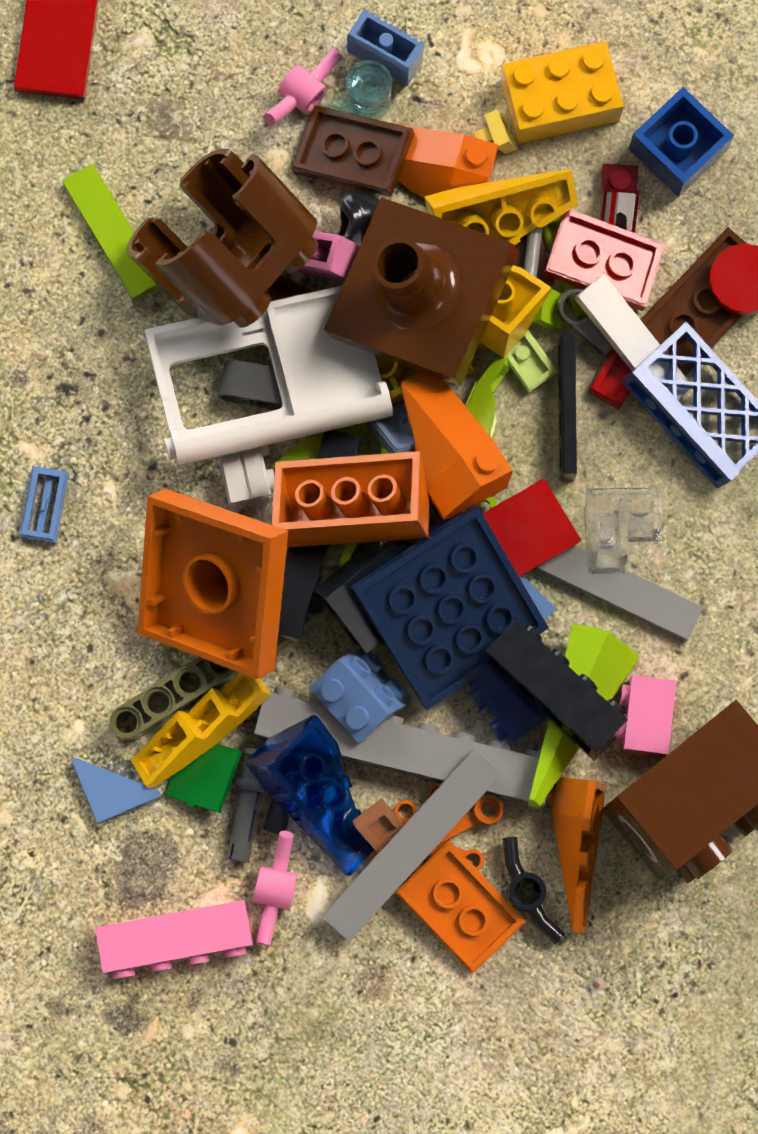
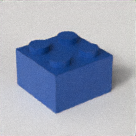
[628,87,734,197]

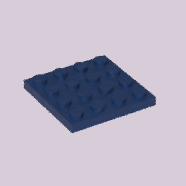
[350,505,549,710]

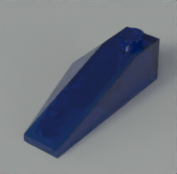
[245,715,374,876]

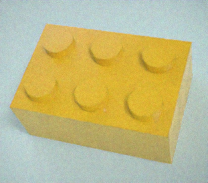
[500,41,624,145]

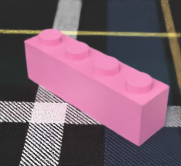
[95,900,254,979]

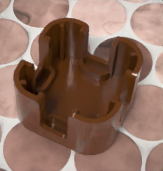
[126,148,318,328]

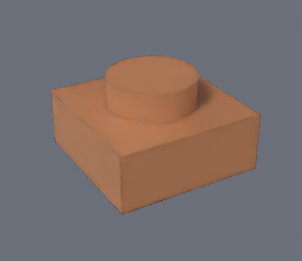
[353,799,404,852]

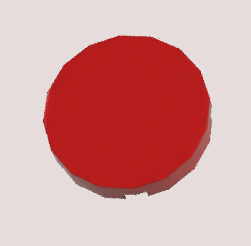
[708,243,758,316]

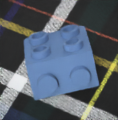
[309,649,410,743]

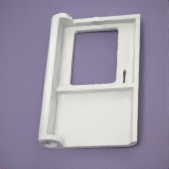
[145,285,393,466]

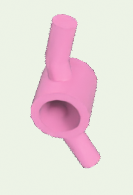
[263,48,343,126]
[253,831,298,947]

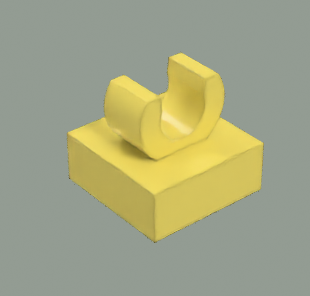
[473,109,518,155]

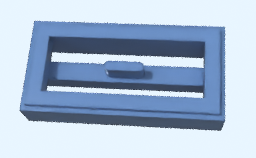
[19,466,70,544]

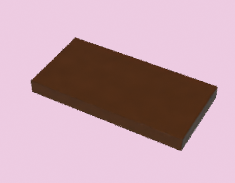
[640,227,747,377]

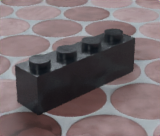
[484,620,628,761]

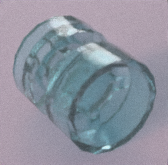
[346,60,392,120]

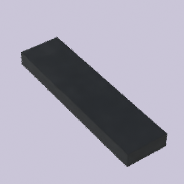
[558,332,577,481]

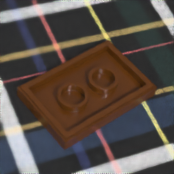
[291,105,415,197]

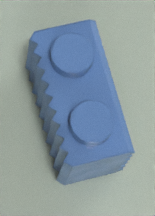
[346,10,424,86]

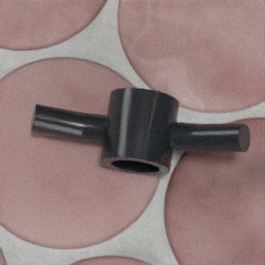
[502,837,565,944]

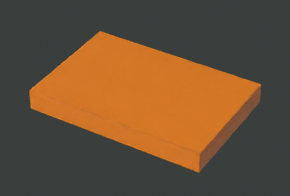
[395,840,526,974]

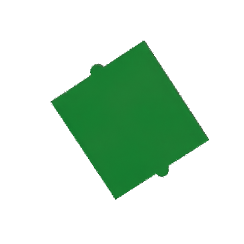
[165,742,242,813]

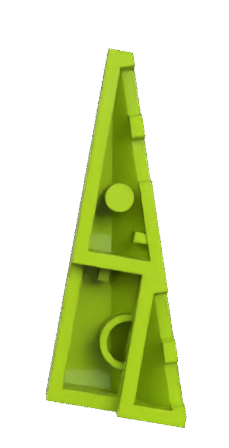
[528,622,639,808]

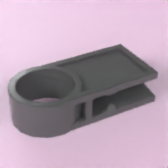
[556,289,613,356]

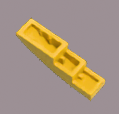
[130,672,271,789]

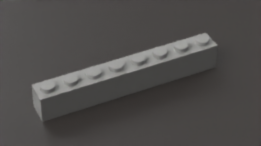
[254,687,547,808]

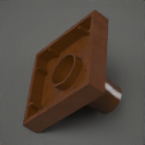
[324,197,518,386]

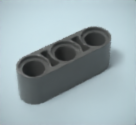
[218,360,282,410]

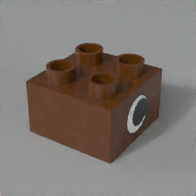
[603,699,758,884]

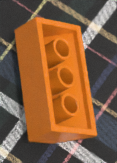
[272,451,429,548]

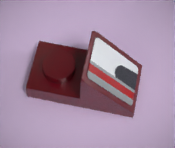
[599,164,640,233]

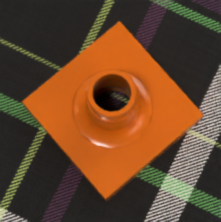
[137,489,288,679]

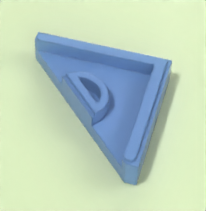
[72,758,162,824]

